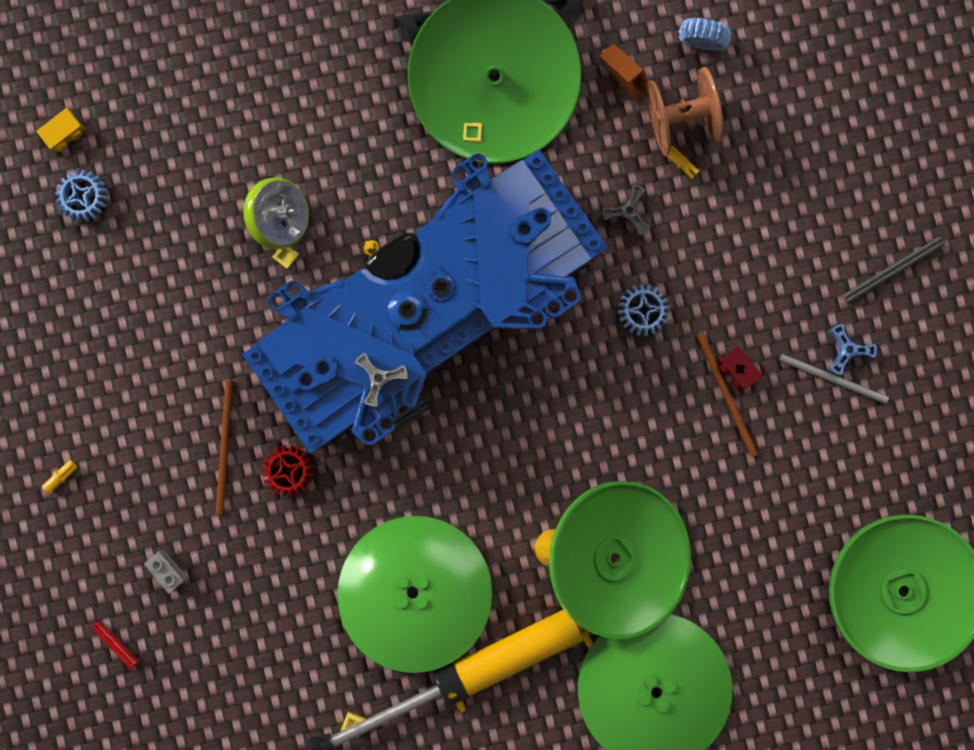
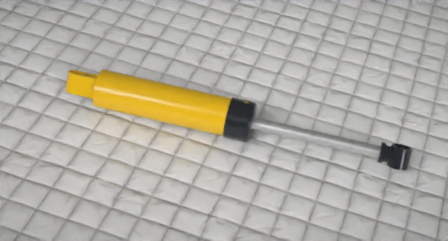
[305,610,593,750]

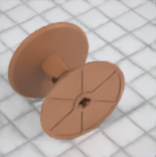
[647,67,724,156]

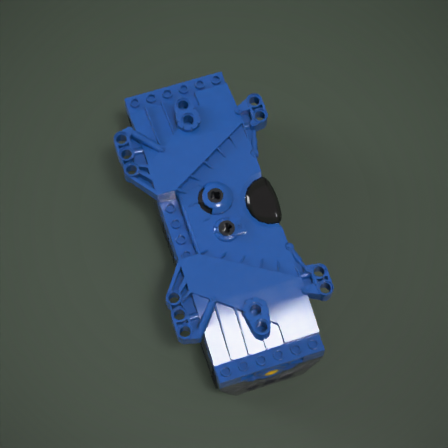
[242,150,608,453]

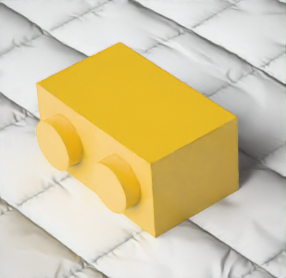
[36,108,86,153]

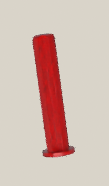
[92,621,140,671]

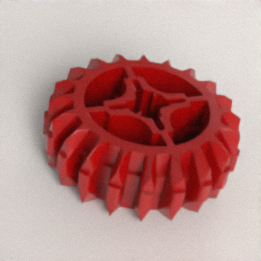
[262,445,314,497]

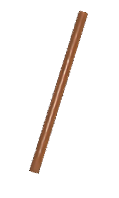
[696,332,758,457]
[215,380,233,515]

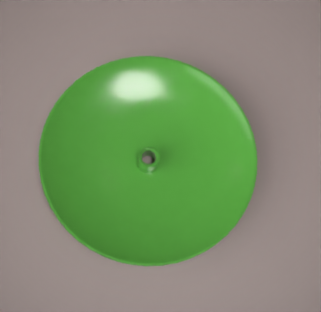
[408,0,581,163]

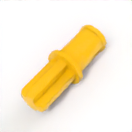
[667,146,700,179]
[364,240,379,256]
[42,460,77,494]

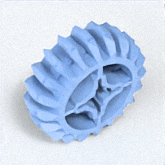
[679,17,731,51]
[55,170,108,222]
[618,284,670,336]

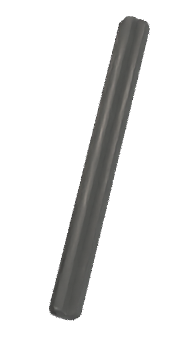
[843,237,945,303]

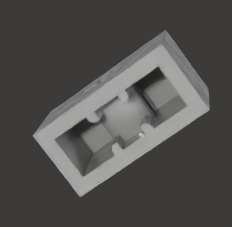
[144,550,188,594]

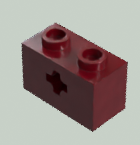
[717,346,763,391]

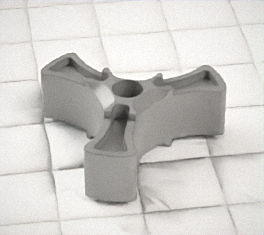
[355,353,408,407]

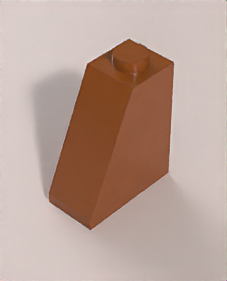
[599,43,647,102]

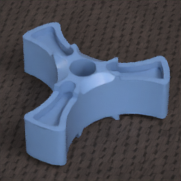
[827,324,877,375]

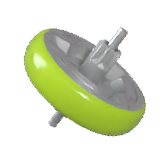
[243,178,309,249]

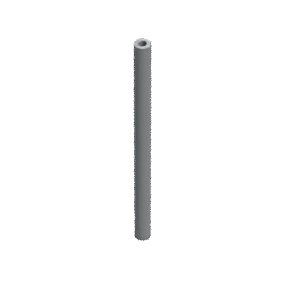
[779,354,889,404]

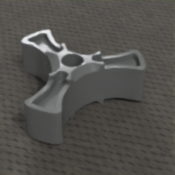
[602,185,650,237]

